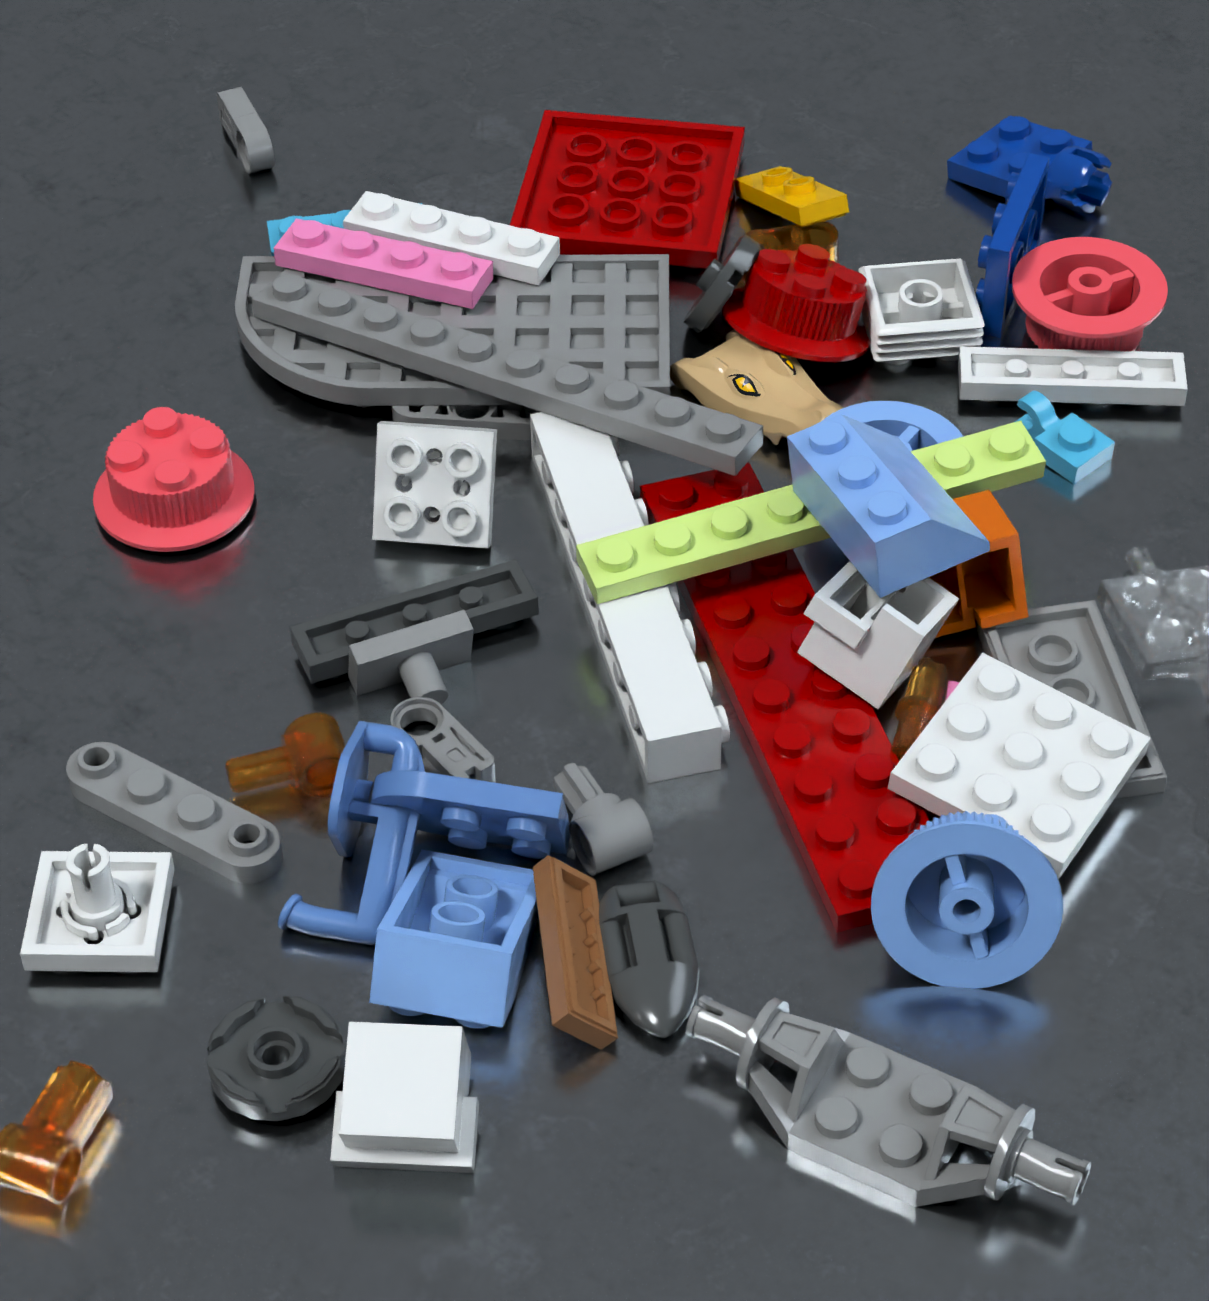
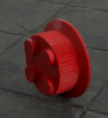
[722,244,871,362]

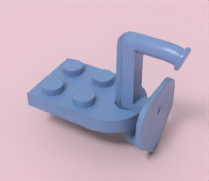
[278,721,570,945]

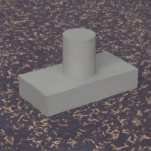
[348,609,474,704]

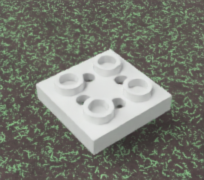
[372,421,497,549]
[20,844,175,972]

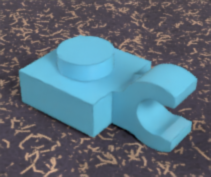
[1015,390,1115,484]

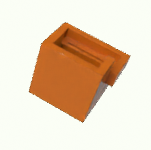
[929,490,1029,638]

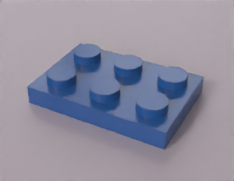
[976,153,1050,338]

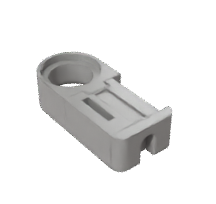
[217,87,275,174]
[390,697,496,783]

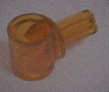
[225,713,346,798]

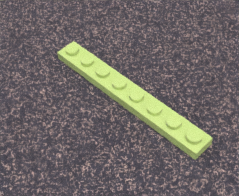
[576,420,1046,604]

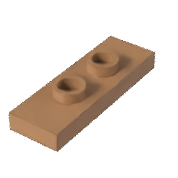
[533,855,618,1050]

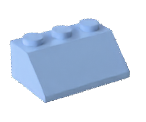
[787,414,990,598]

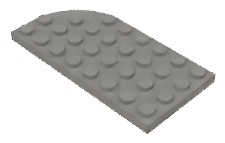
[235,254,670,408]

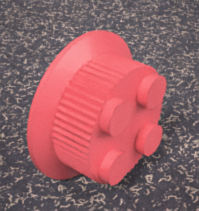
[1012,237,1168,351]
[93,407,255,552]

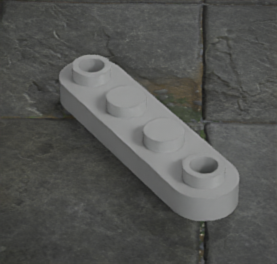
[66,742,283,884]

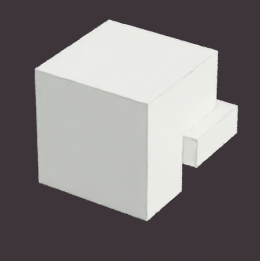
[797,561,959,709]
[330,1022,479,1173]

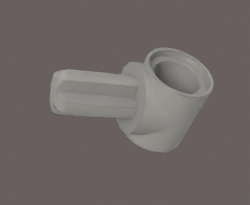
[553,762,654,876]

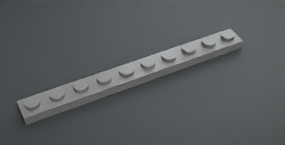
[252,271,763,476]

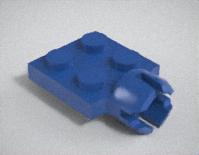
[947,116,1112,213]

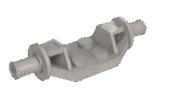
[686,995,1091,1207]

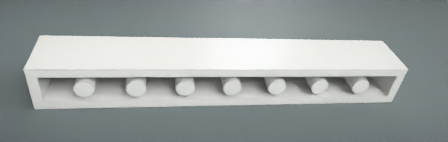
[530,412,730,784]

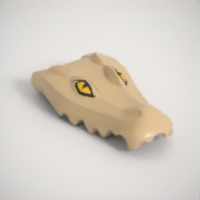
[670,329,844,445]

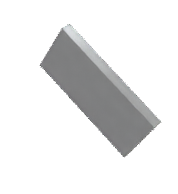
[976,600,1167,799]

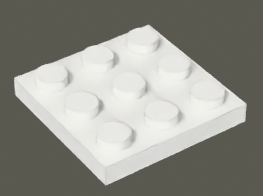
[887,653,1150,879]

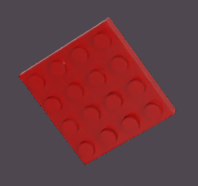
[510,110,745,269]

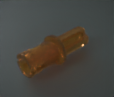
[890,657,948,761]

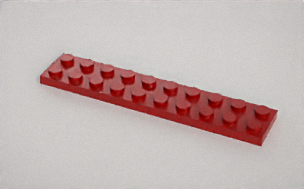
[640,462,929,933]

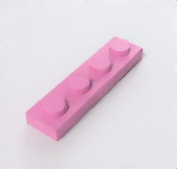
[273,218,494,309]

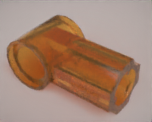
[0,1060,114,1205]

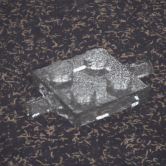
[1096,546,1209,705]

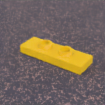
[735,166,849,227]

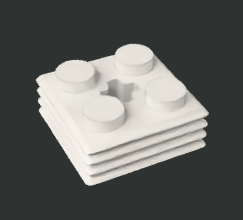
[858,258,985,366]

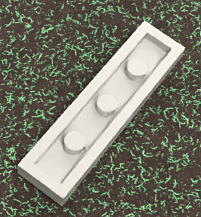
[343,191,560,286]
[958,346,1188,406]

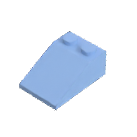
[369,849,538,1028]

